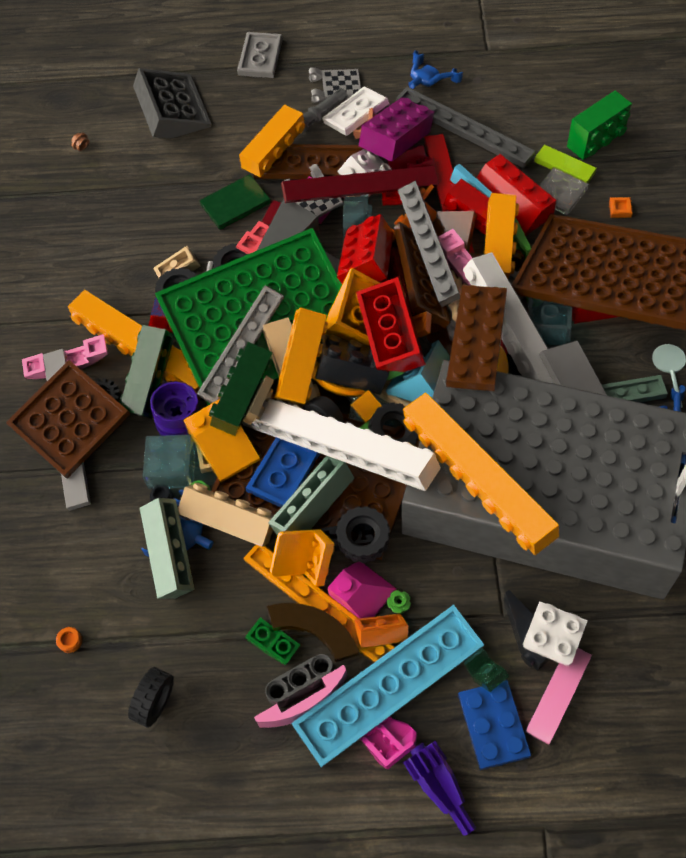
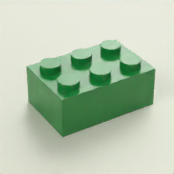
[567,90,632,160]

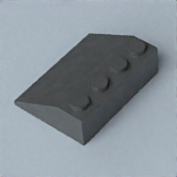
[133,68,212,139]

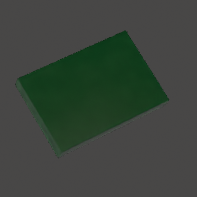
[199,174,270,230]

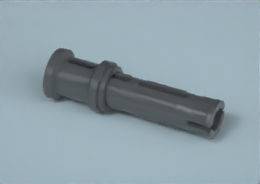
[303,88,348,132]

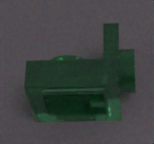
[464,648,509,692]

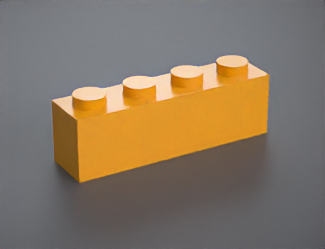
[239,105,305,177]
[484,193,519,279]
[274,307,328,405]

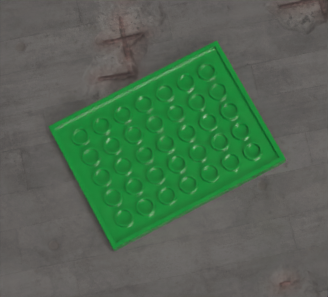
[155,228,342,406]

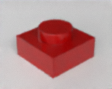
[382,191,402,205]

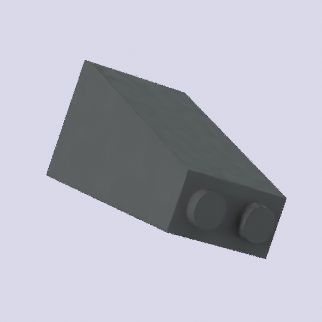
[257,199,320,250]

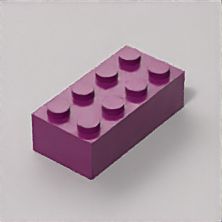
[359,97,434,162]

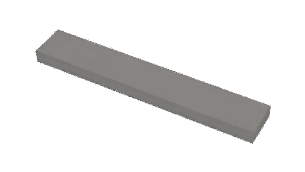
[197,285,284,404]

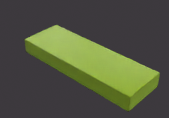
[534,145,597,185]

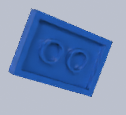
[246,437,320,507]
[458,680,531,771]

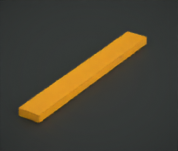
[243,545,395,663]

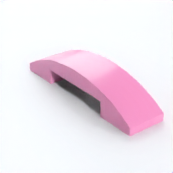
[438,229,472,285]
[22,335,108,379]
[526,648,592,745]
[254,665,347,728]

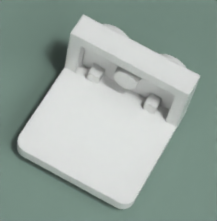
[337,149,392,200]
[523,601,587,666]

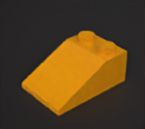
[326,268,380,346]
[183,399,260,483]

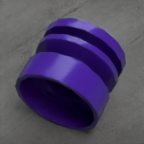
[150,381,200,441]

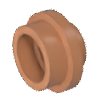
[71,132,89,151]

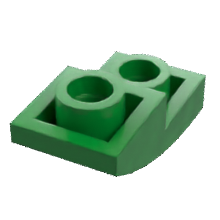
[245,617,300,665]

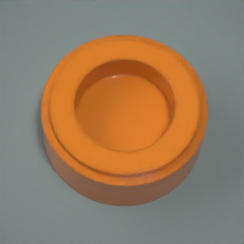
[56,627,82,653]

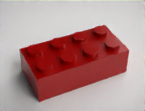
[337,214,394,284]

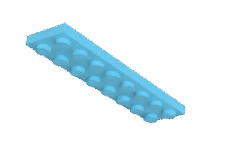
[291,605,484,768]

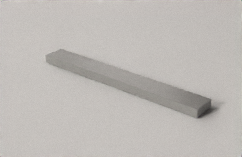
[43,349,91,511]

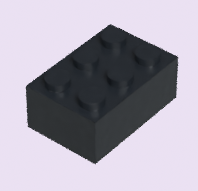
[315,334,389,395]

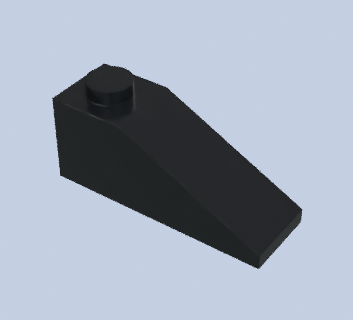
[503,590,550,671]

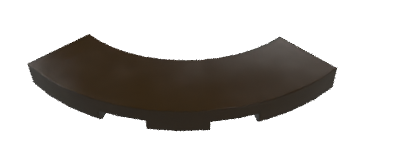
[267,603,359,662]

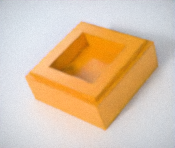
[351,390,382,422]

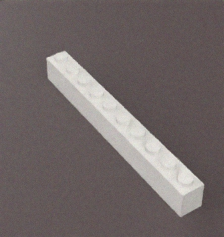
[242,399,441,491]

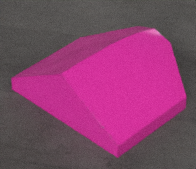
[360,716,417,770]

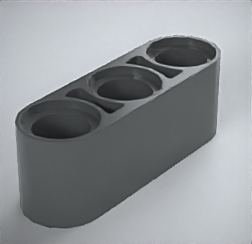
[265,654,334,708]

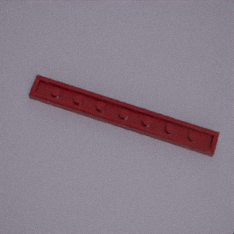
[281,166,439,203]

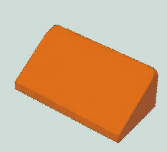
[354,614,409,647]

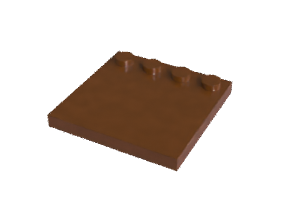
[6,360,130,479]

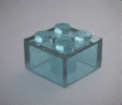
[528,297,572,345]
[143,435,195,489]

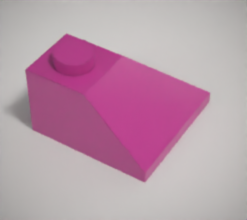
[328,561,397,619]

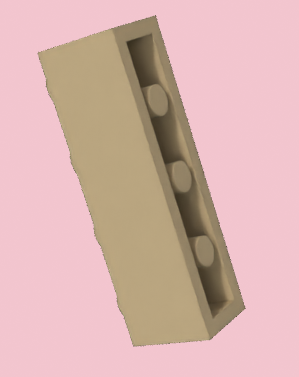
[263,317,320,408]
[178,483,274,547]

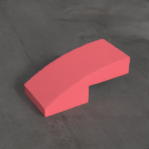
[236,221,269,254]

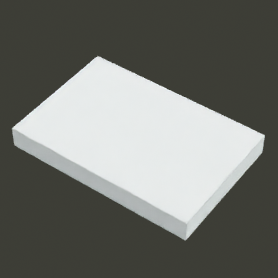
[322,86,389,136]

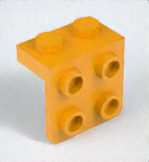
[270,529,334,587]

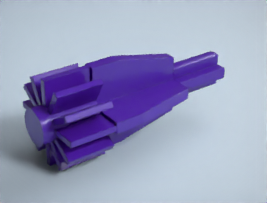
[403,740,476,836]

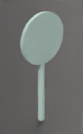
[652,344,686,408]

